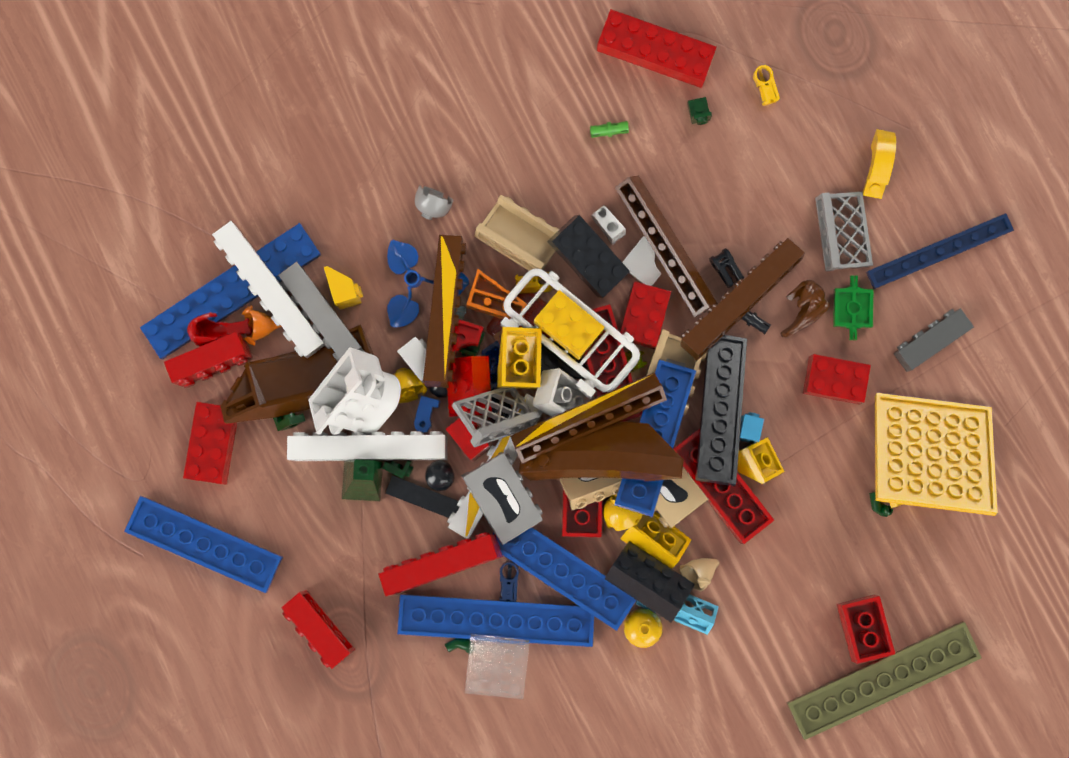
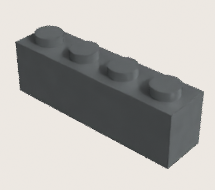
[893,308,974,372]

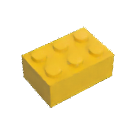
[534,290,605,360]

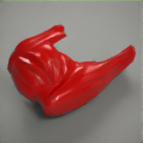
[187,312,253,346]

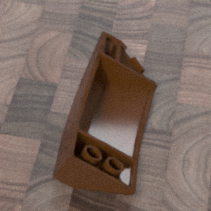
[220,324,374,424]
[519,421,684,481]

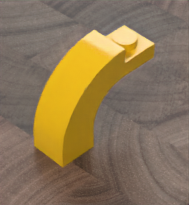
[862,129,896,199]

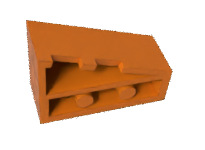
[466,269,527,320]

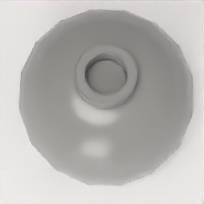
[415,185,454,220]

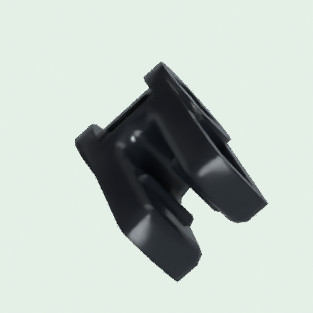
[709,248,744,288]

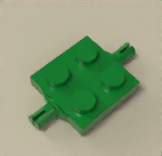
[833,275,874,341]

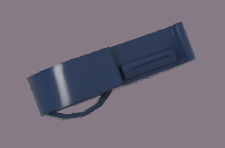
[499,561,519,602]

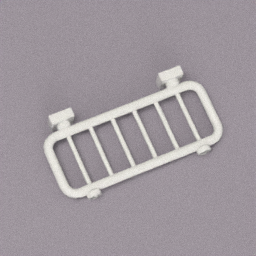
[501,268,640,399]

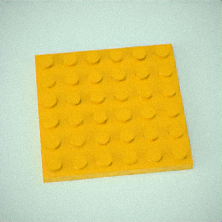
[875,393,998,516]

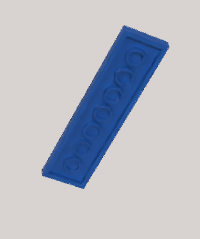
[614,360,696,517]
[124,496,283,593]
[492,527,636,631]

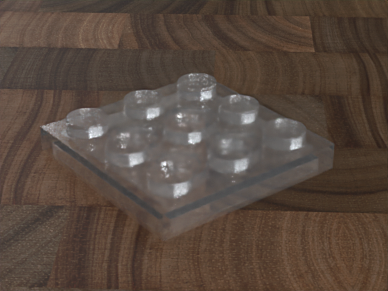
[465,634,529,699]

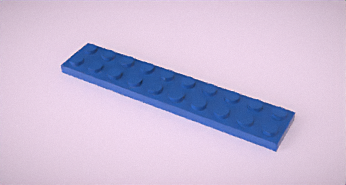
[140,223,321,360]
[397,594,594,647]

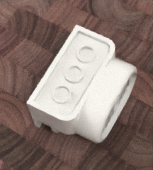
[308,347,401,435]

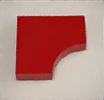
[453,320,484,355]

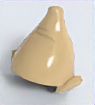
[680,558,719,591]

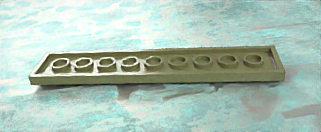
[786,621,982,740]

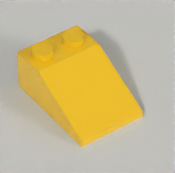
[497,327,542,389]

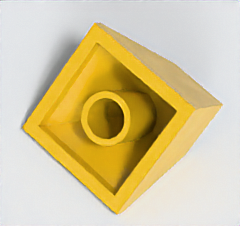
[737,437,785,484]

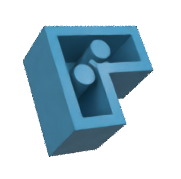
[739,412,764,444]

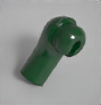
[869,492,893,517]
[445,638,475,653]

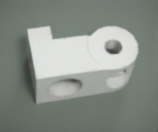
[591,206,626,245]

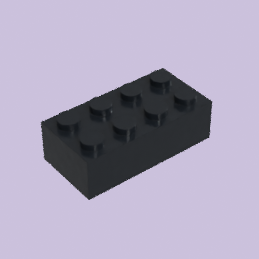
[547,215,630,298]
[605,542,695,623]

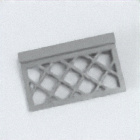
[815,192,873,271]
[452,388,541,447]

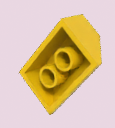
[620,511,691,569]

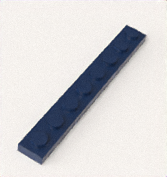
[866,213,1014,289]

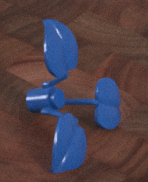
[387,240,470,328]

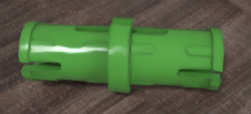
[590,121,629,138]

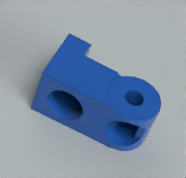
[414,396,441,433]

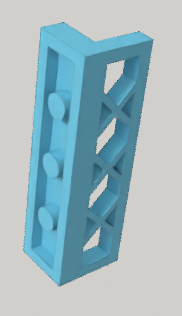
[636,594,719,635]

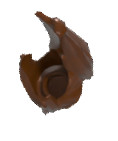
[781,280,830,337]

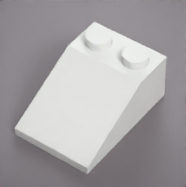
[533,368,595,417]

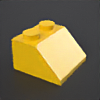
[324,266,363,310]

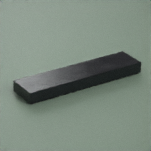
[385,475,459,518]

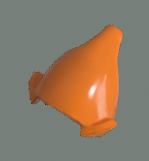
[242,305,282,346]

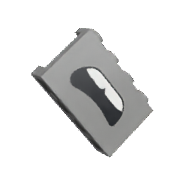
[461,452,543,544]

